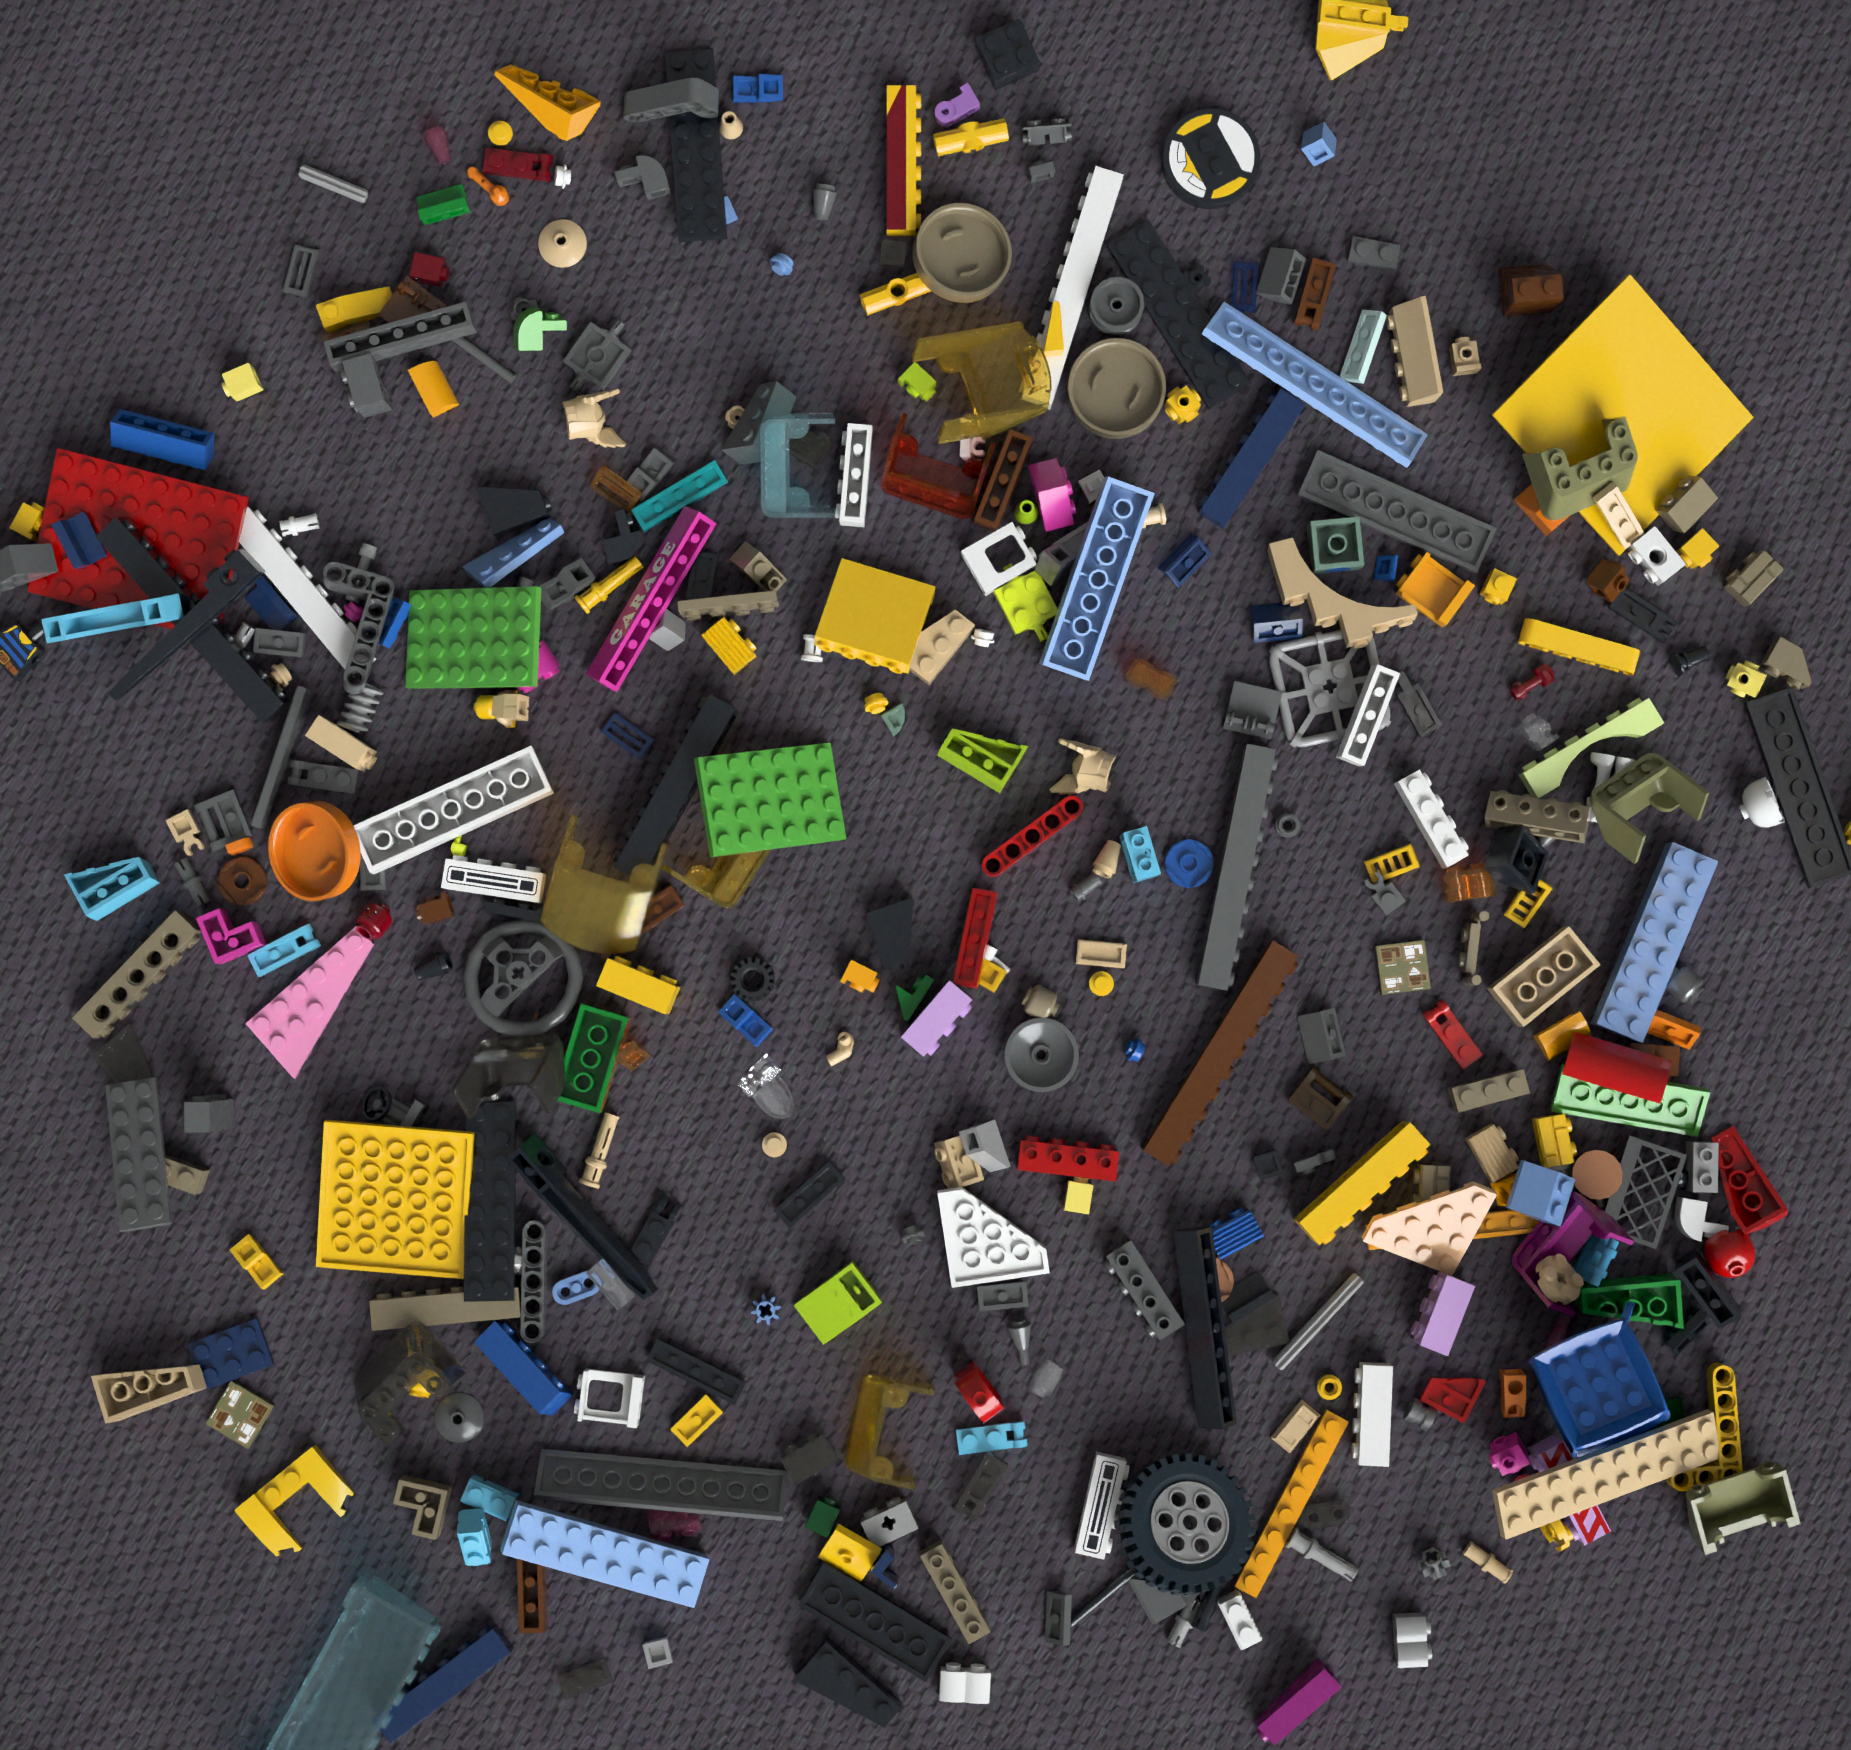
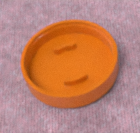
[268,801,361,901]

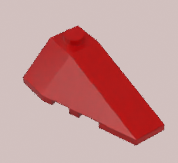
[1712,1126,1788,1235]

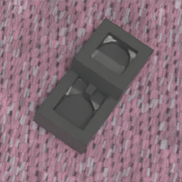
[624,447,675,502]

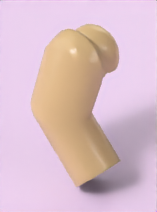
[826,1032,854,1066]

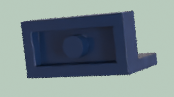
[52,512,108,569]
[245,576,298,631]
[1250,603,1303,643]
[871,1543,898,1589]

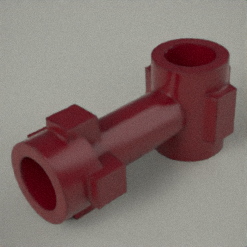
[1509,663,1556,701]

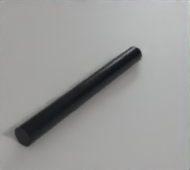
[1071,1567,1138,1627]

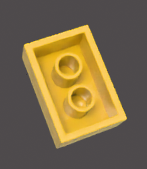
[596,956,680,1014]

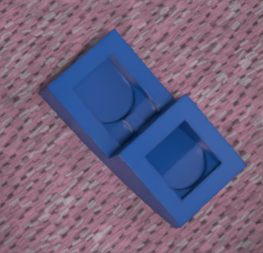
[732,74,783,103]
[718,994,773,1047]

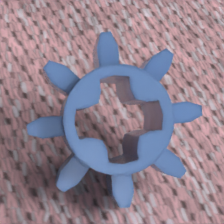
[751,1294,782,1325]

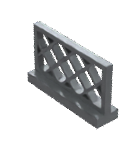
[1603,1135,1687,1249]

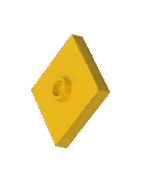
[818,1524,882,1582]

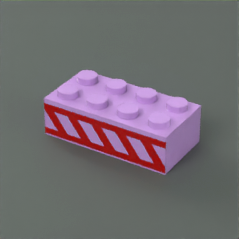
[1528,1434,1611,1545]

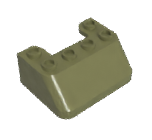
[1522,416,1638,520]

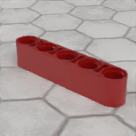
[982,796,1083,877]

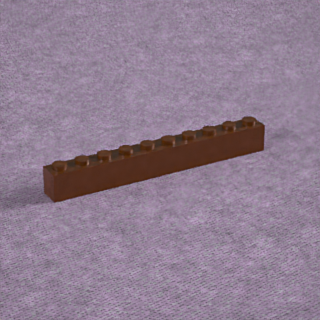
[1142,940,1298,1166]

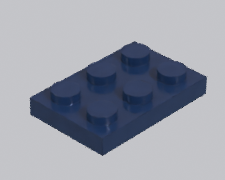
[186,1318,275,1391]

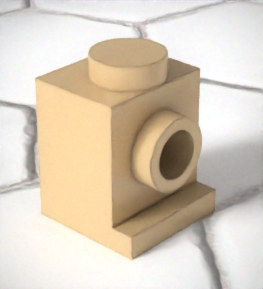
[1449,337,1481,376]

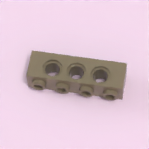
[920,1539,991,1644]

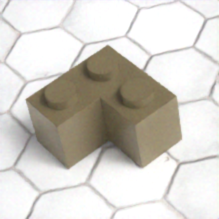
[393,1475,452,1540]

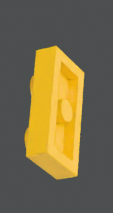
[670,1393,724,1447]

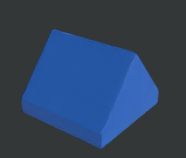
[1374,555,1398,583]

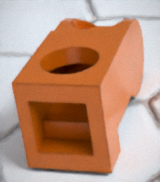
[1499,1369,1526,1418]

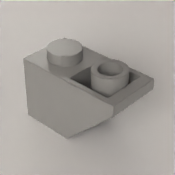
[959,1120,1010,1172]

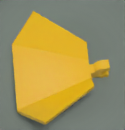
[1315,0,1408,81]

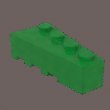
[1575,1273,1684,1329]

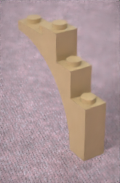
[1267,538,1418,649]

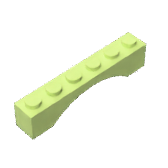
[1519,697,1664,798]

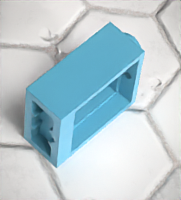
[1119,826,1161,883]

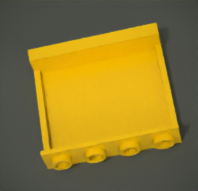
[815,558,936,674]

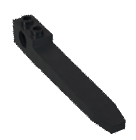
[108,549,266,700]
[506,1133,658,1300]

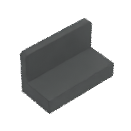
[1298,1008,1346,1064]

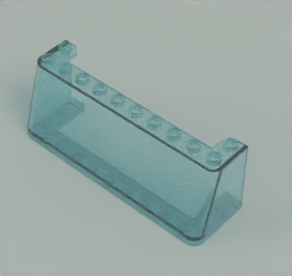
[266,1571,442,1750]

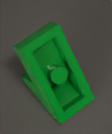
[896,975,934,1022]

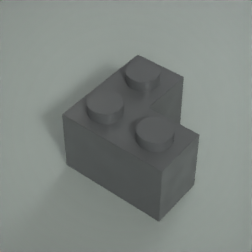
[340,353,392,418]

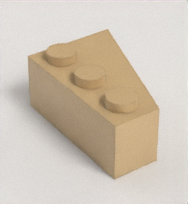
[910,610,975,685]

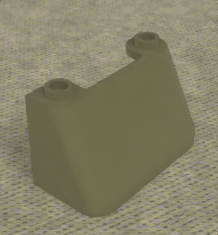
[1686,1461,1800,1555]

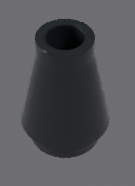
[414,951,453,981]

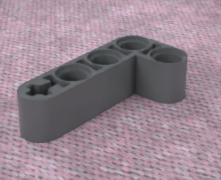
[623,78,719,122]

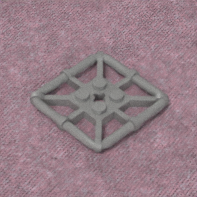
[1269,630,1391,748]

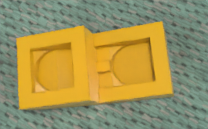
[230,1234,284,1290]

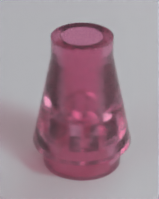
[424,126,452,165]

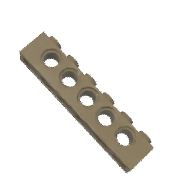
[72,910,201,1039]

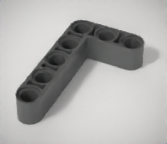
[323,562,394,695]

